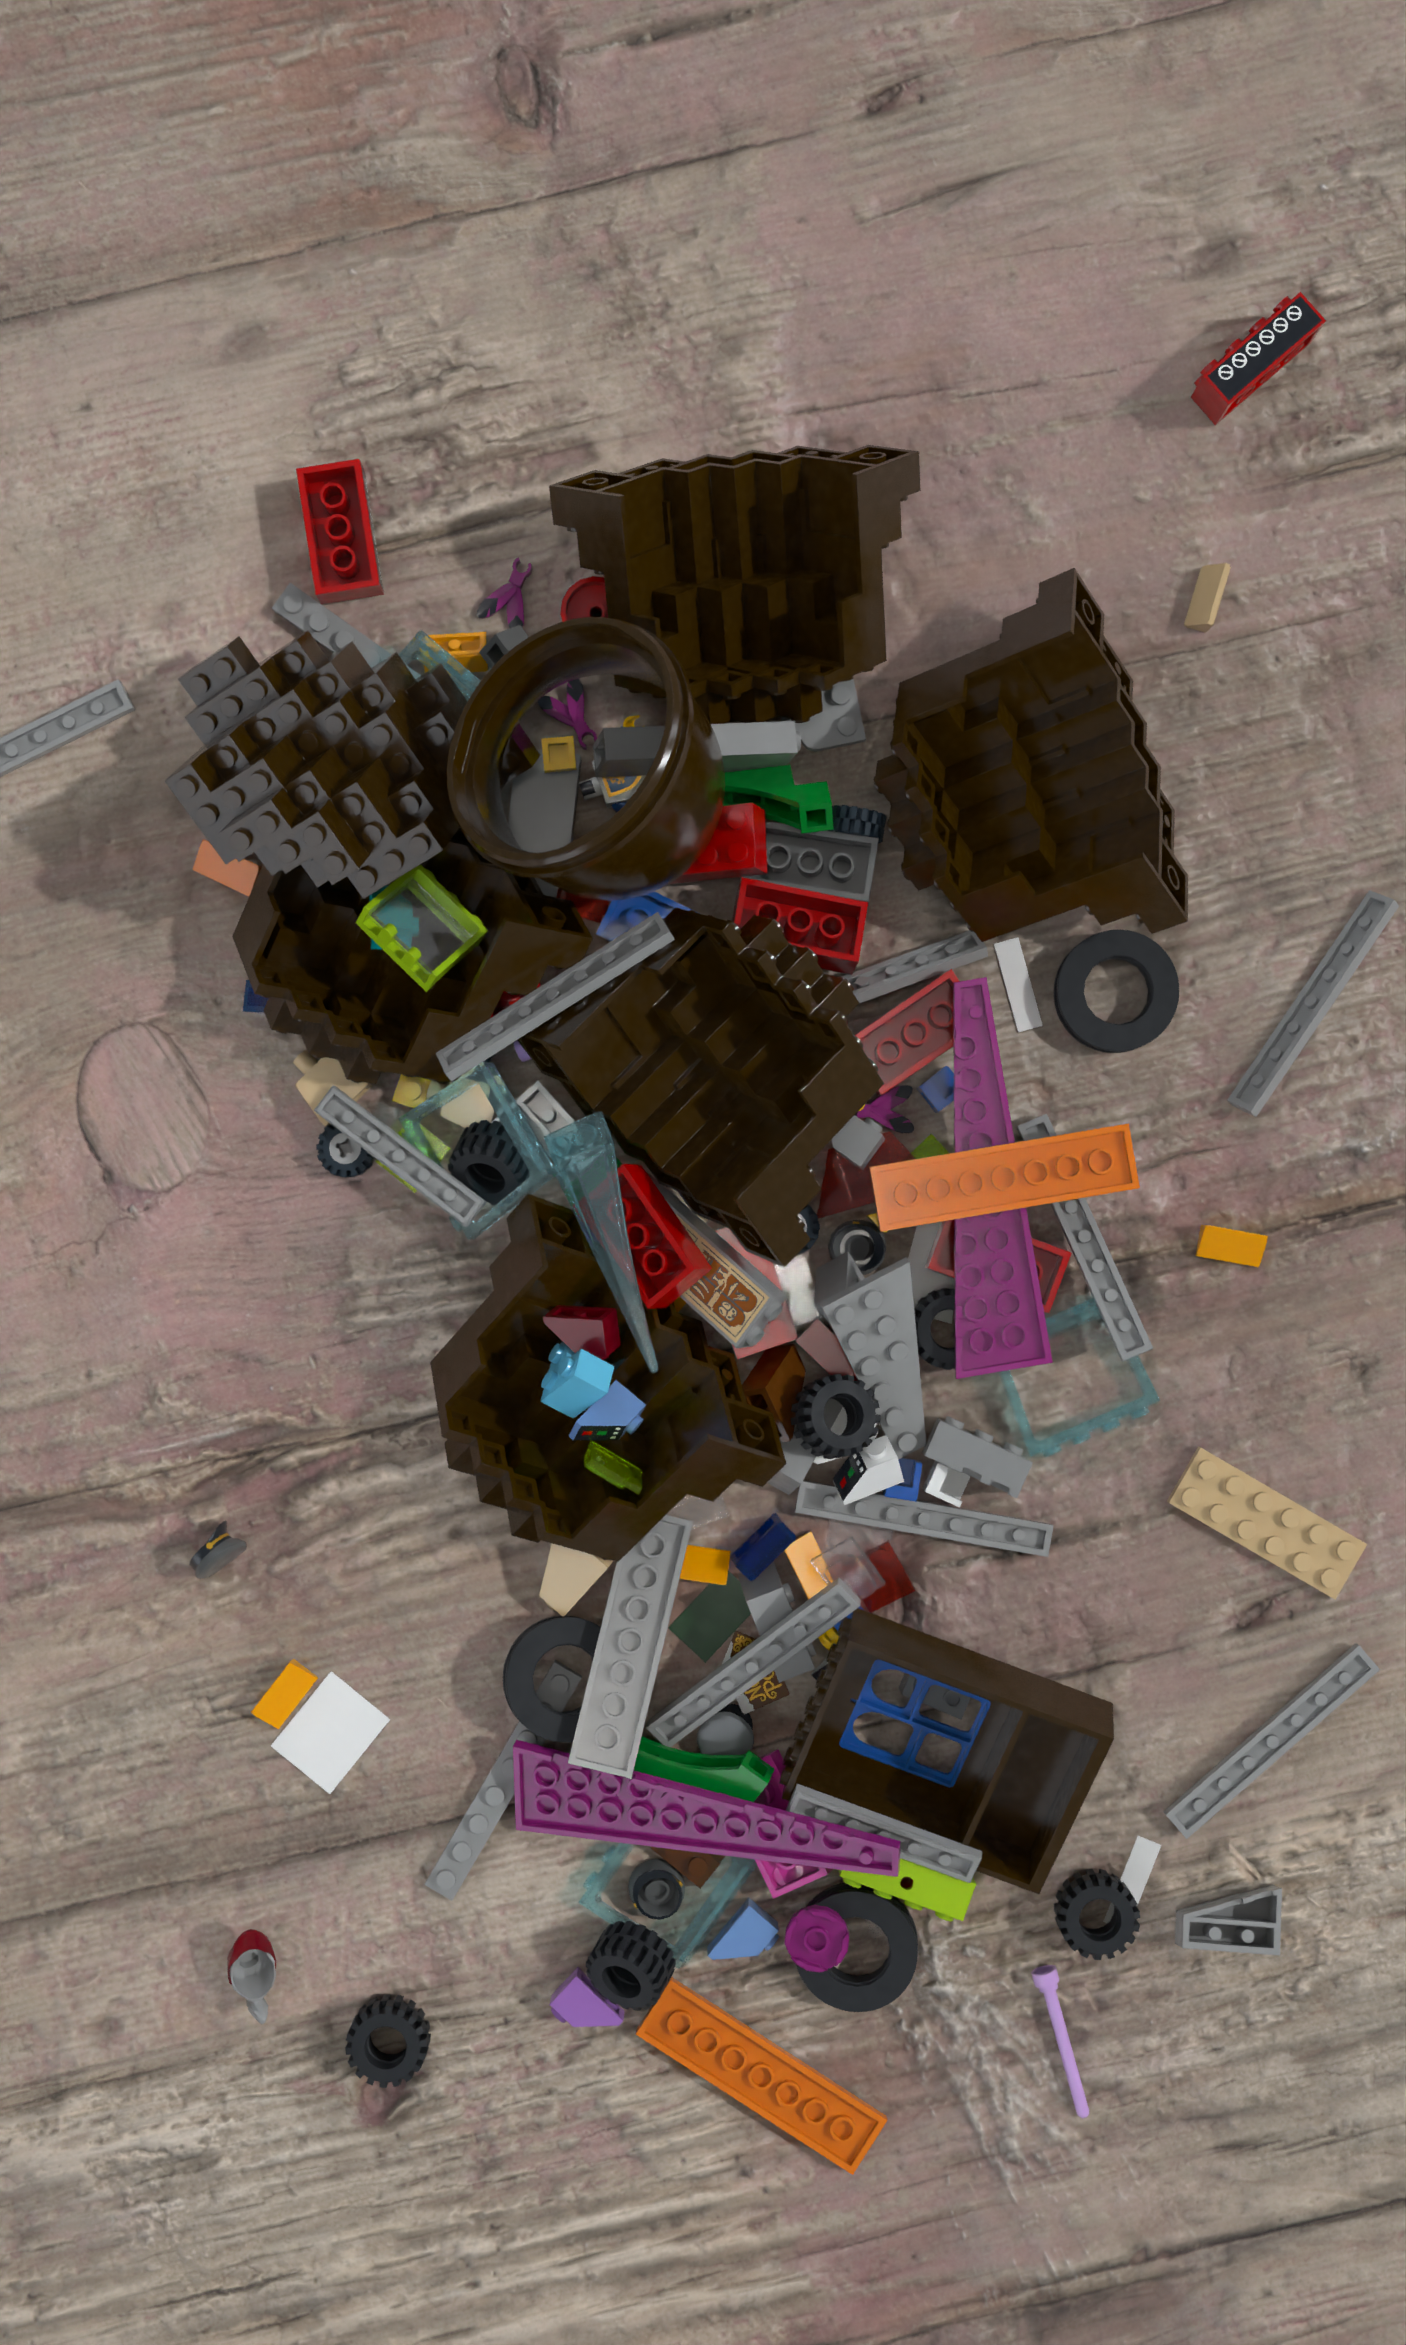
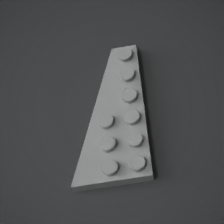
[819,1257,926,1460]

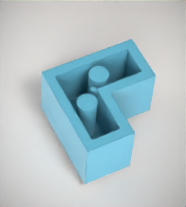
[540,1342,614,1419]

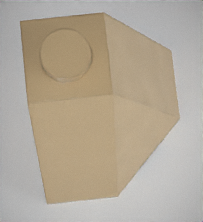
[539,1544,613,1617]

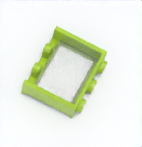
[356,864,488,992]

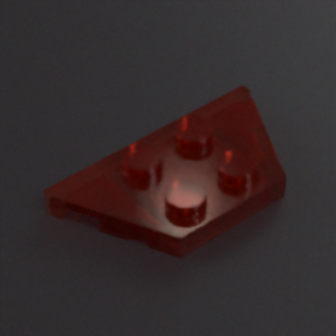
[817,1131,916,1219]

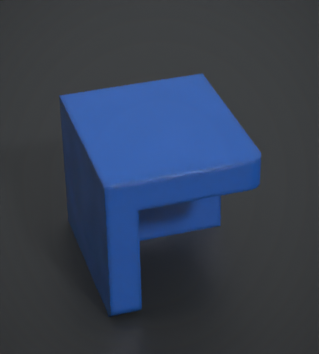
[916,1066,954,1113]
[883,1458,923,1502]

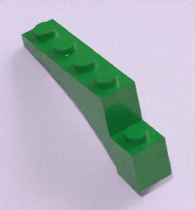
[723,764,834,834]
[634,1736,775,1802]

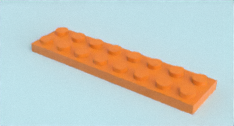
[869,1123,1140,1232]
[636,1977,888,2175]

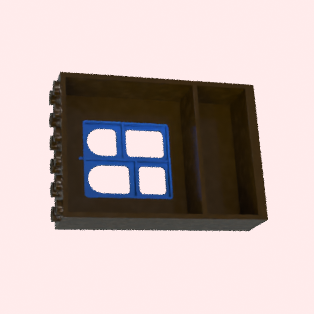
[779,1608,1114,1894]

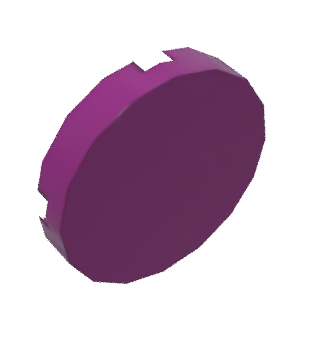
[784,1905,849,1973]

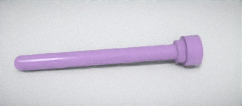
[1031,1965,1089,2118]

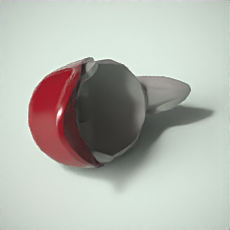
[227,1929,276,2024]

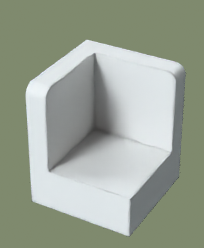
[922,1461,970,1508]

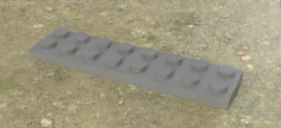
[568,1515,693,1779]

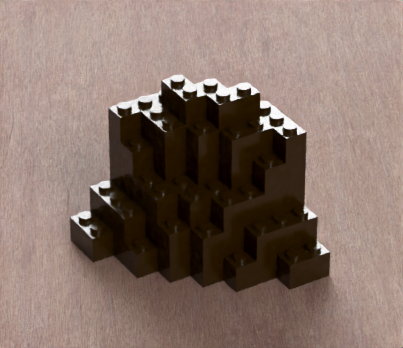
[549,445,921,724]
[873,568,1188,942]
[165,630,540,899]
[232,828,593,1084]
[518,907,884,1268]
[430,1194,787,1562]

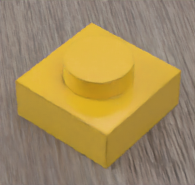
[541,736,577,773]
[392,1074,432,1111]

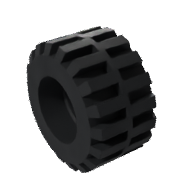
[448,1120,537,1206]
[914,1288,955,1370]
[790,1374,881,1459]
[1054,1869,1140,1960]
[586,1921,676,2011]
[345,1994,431,2088]

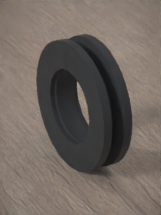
[1054,930,1179,1053]
[503,1616,601,1742]
[796,1882,918,2012]

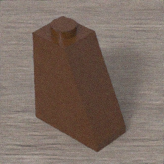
[742,1344,806,1442]

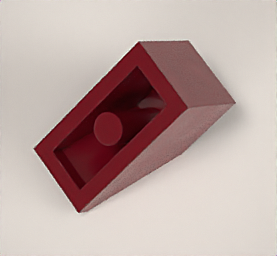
[543,1305,620,1360]

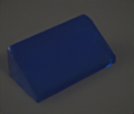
[730,1513,796,1581]

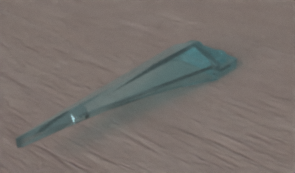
[543,1111,658,1373]

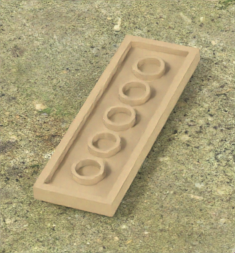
[1166,1446,1367,1600]

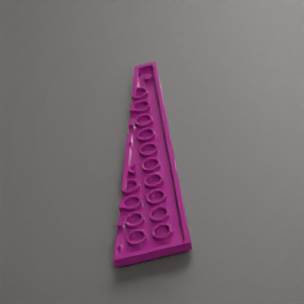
[953,977,1053,1379]
[513,1739,901,1877]

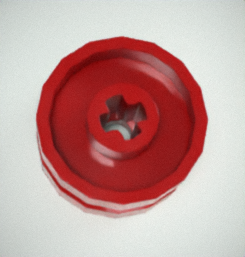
[560,576,608,622]

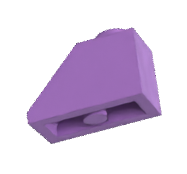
[550,1967,624,2027]

